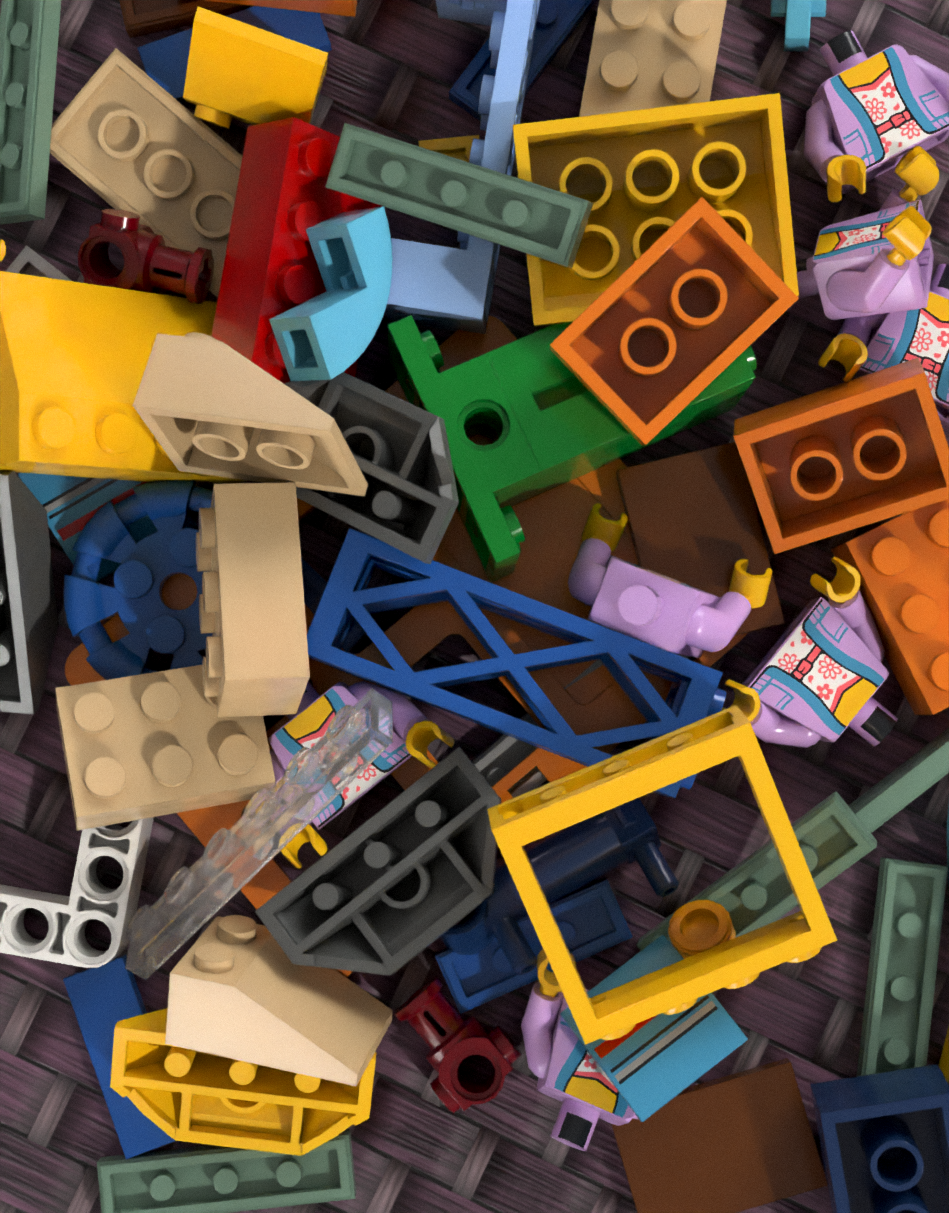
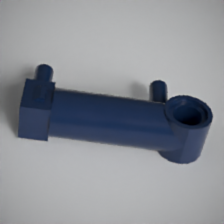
[439,798,679,975]

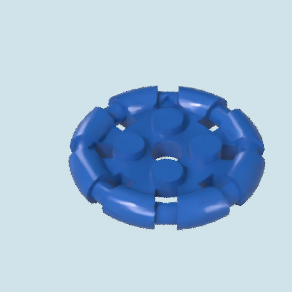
[63,480,213,680]

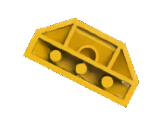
[110,1008,377,1156]

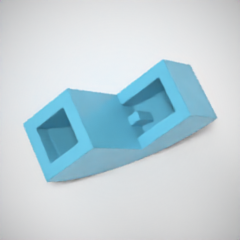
[269,206,393,381]

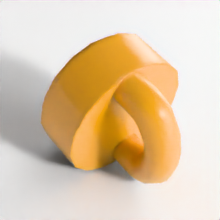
[668,900,736,959]

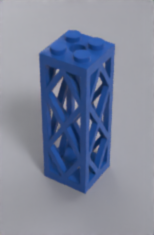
[307,528,727,798]

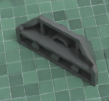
[285,372,459,564]
[0,470,58,715]
[255,747,501,976]

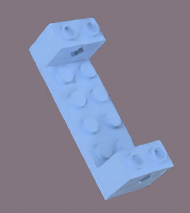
[385,0,540,334]

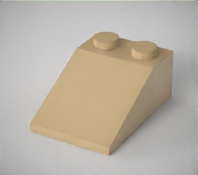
[132,332,368,496]
[165,915,393,1086]

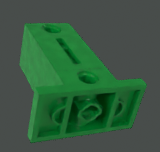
[387,315,757,583]

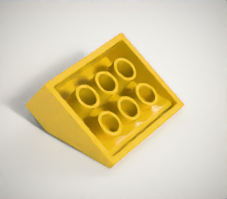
[513,93,799,326]
[0,271,249,487]

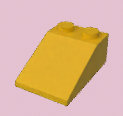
[183,7,328,129]

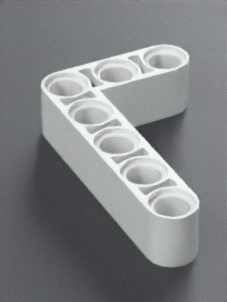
[0,817,154,968]

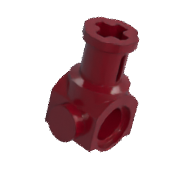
[78,209,214,304]
[393,977,522,1113]

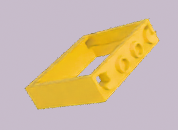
[487,705,837,1045]

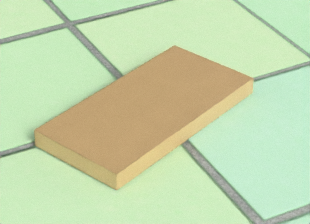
[50,48,243,297]

